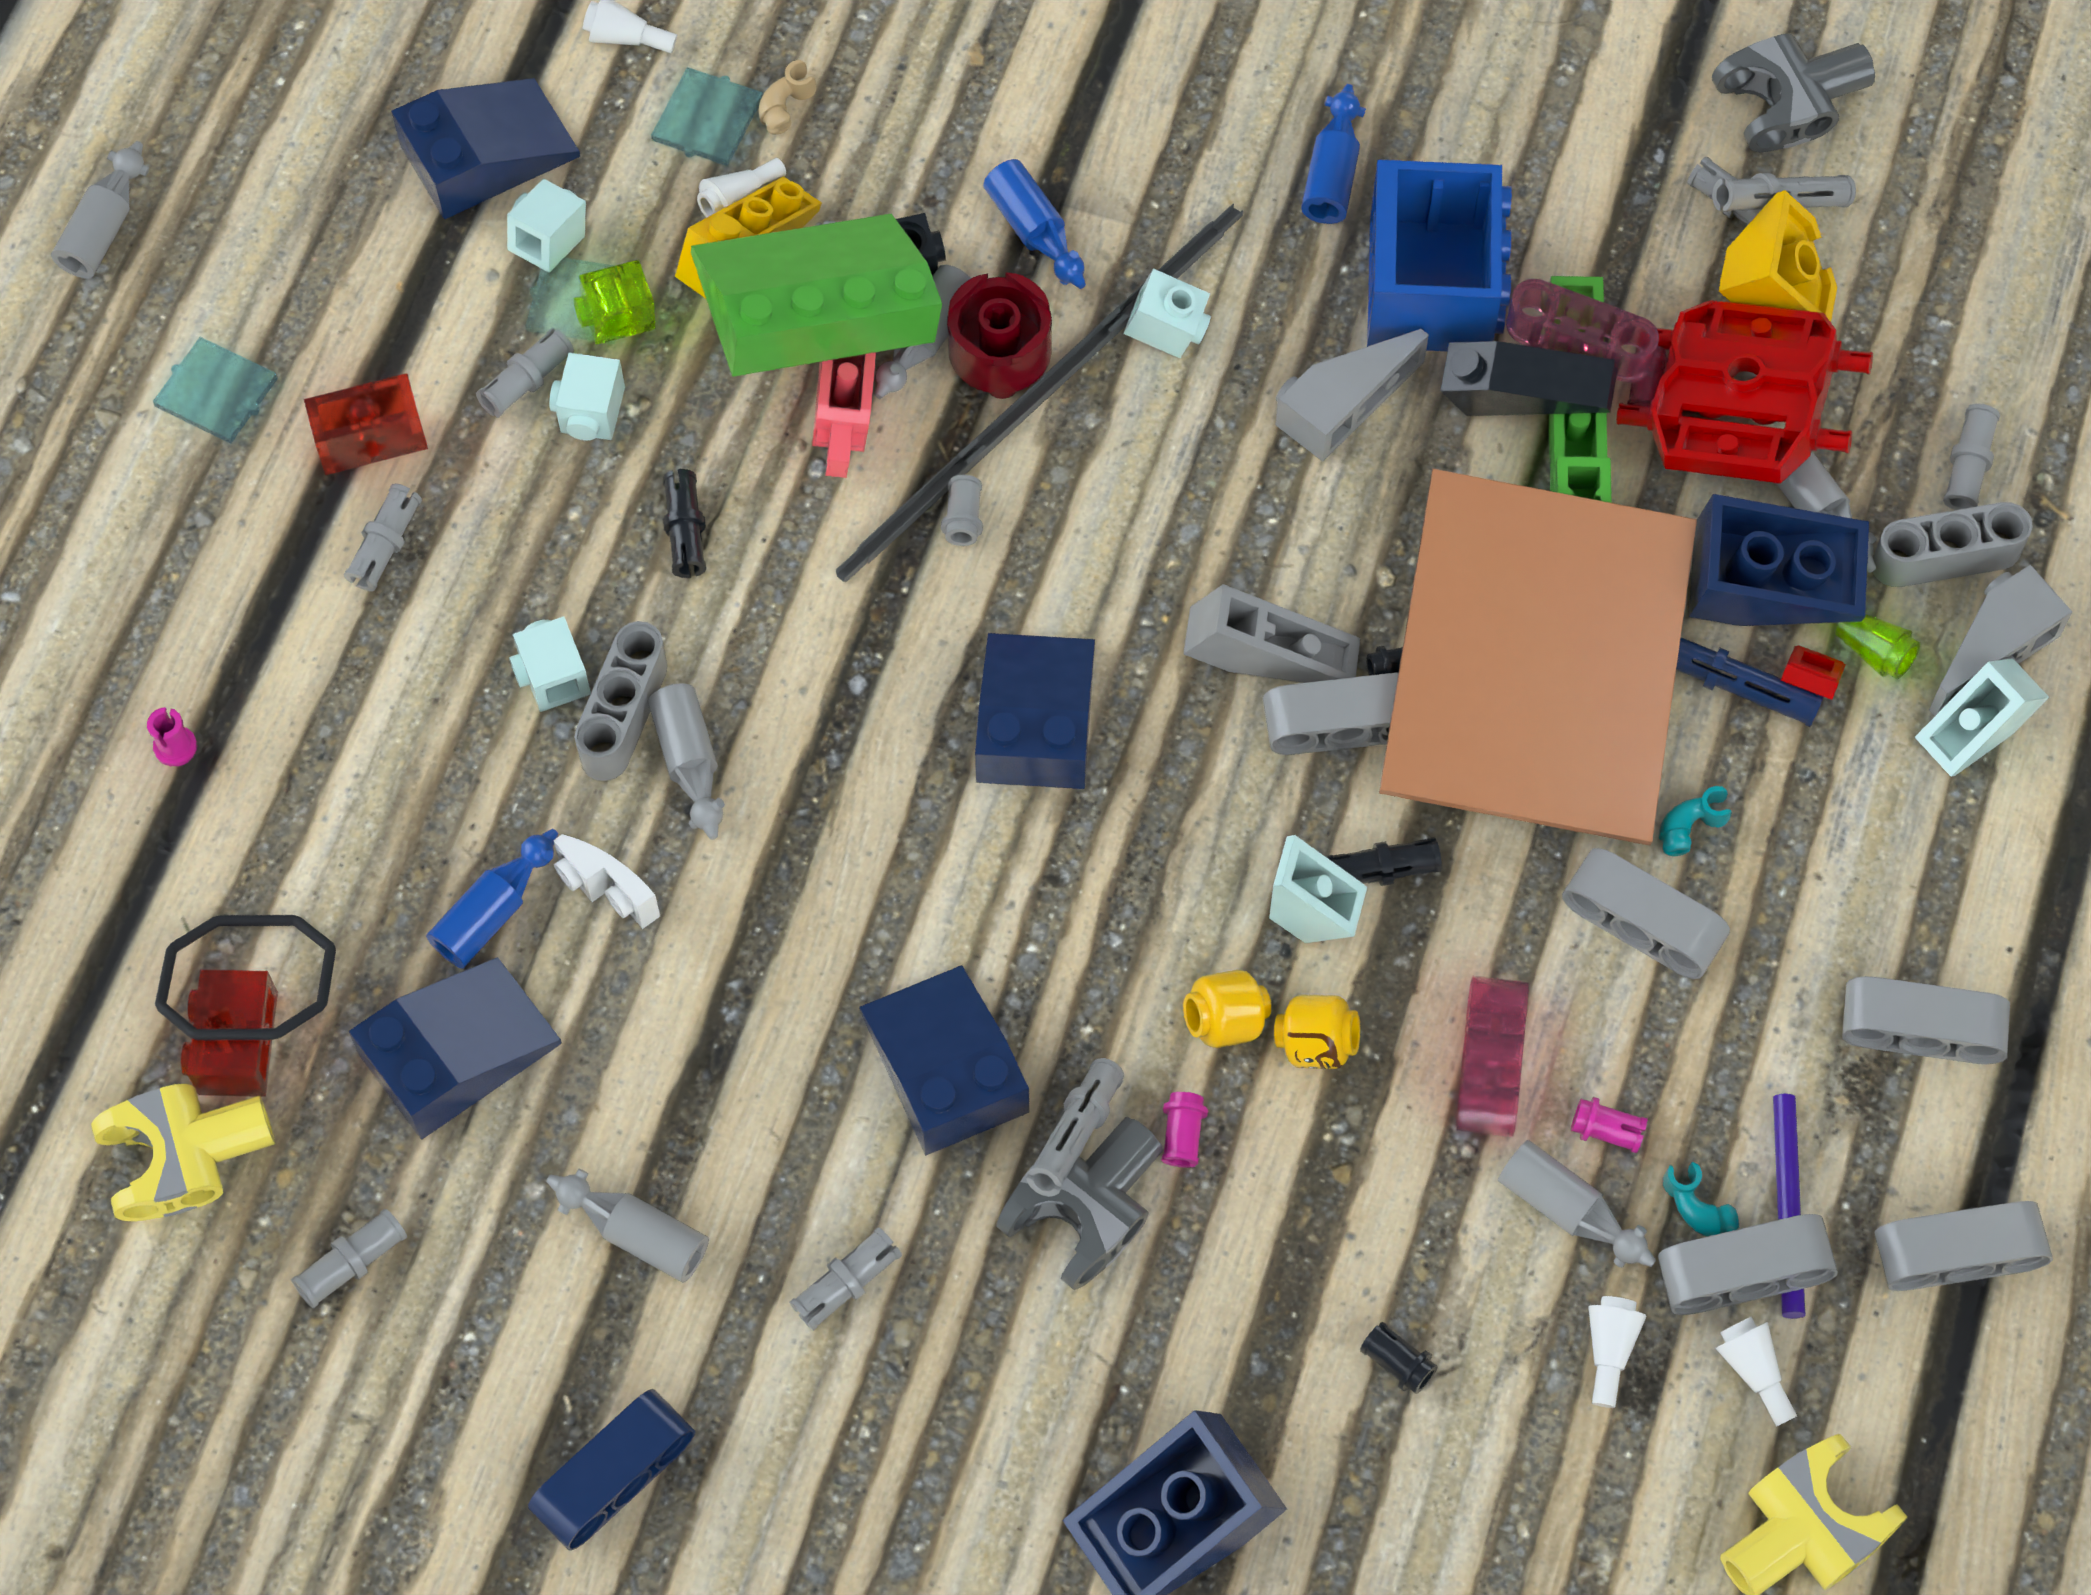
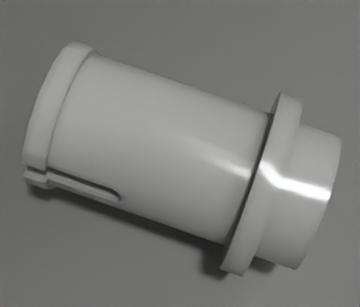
[941,475,983,546]

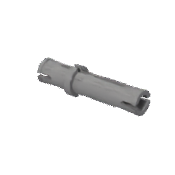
[1712,173,1856,214]
[1026,1058,1124,1197]

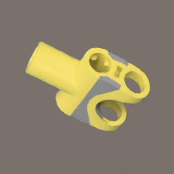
[91,1084,275,1221]
[1720,1434,1908,1595]

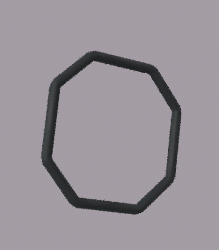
[155,915,336,1040]

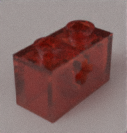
[304,373,428,475]
[181,969,278,1097]

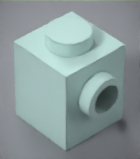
[507,178,586,273]
[1123,269,1211,358]
[549,353,625,441]
[509,616,591,712]

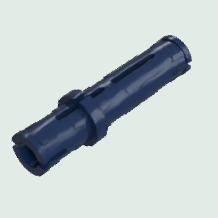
[1676,637,1824,727]

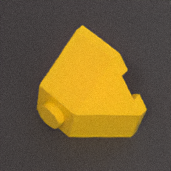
[1719,190,1837,322]

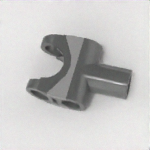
[1712,34,1875,153]
[996,1117,1163,1290]

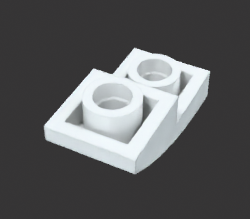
[553,834,660,929]

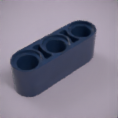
[528,1389,695,1551]

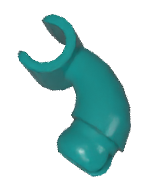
[1659,786,1732,856]
[1663,1162,1739,1237]

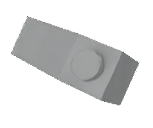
[1275,329,1429,462]
[1929,565,2072,716]
[1184,584,1360,683]

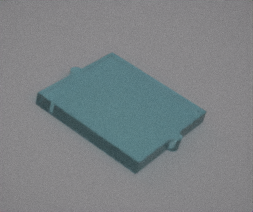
[651,67,763,166]
[526,258,633,344]
[153,337,278,444]

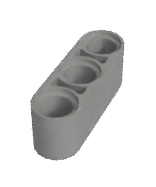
[1873,502,2033,587]
[574,621,668,781]
[1263,673,1398,755]
[1562,848,1730,979]
[1842,976,2010,1064]
[1874,1201,2053,1291]
[1658,1214,1838,1315]

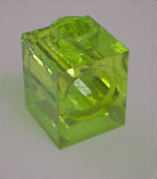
[573,259,656,345]

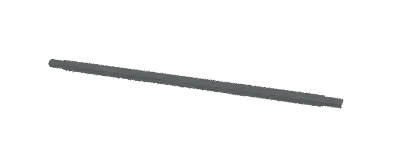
[836,204,1243,582]

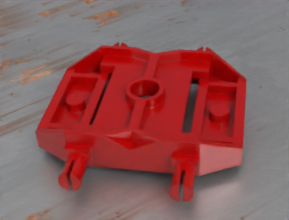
[1616,300,1873,484]

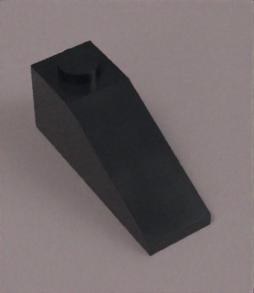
[1440,341,1619,416]

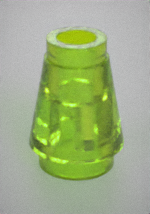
[1835,614,1920,679]

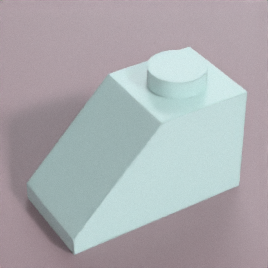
[1915,658,2049,777]
[1269,835,1367,943]

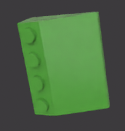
[691,213,942,377]

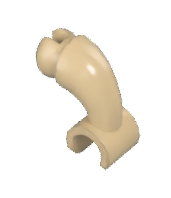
[758,60,816,135]

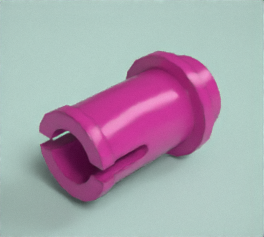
[147,707,197,767]
[1161,1092,1208,1168]
[1571,1097,1648,1153]

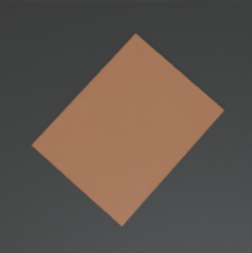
[1379,469,1697,846]

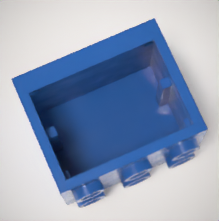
[1367,160,1512,352]

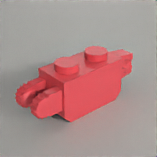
[812,352,876,478]

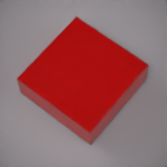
[1781,645,1846,700]

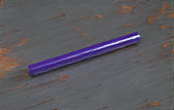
[1773,1093,1806,1319]

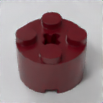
[947,272,1052,399]

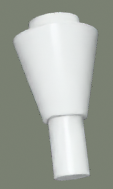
[583,0,677,53]
[697,158,786,218]
[1588,1296,1647,1408]
[1715,1317,1797,1427]

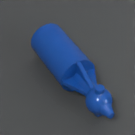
[1301,84,1366,224]
[983,159,1086,289]
[426,829,558,969]

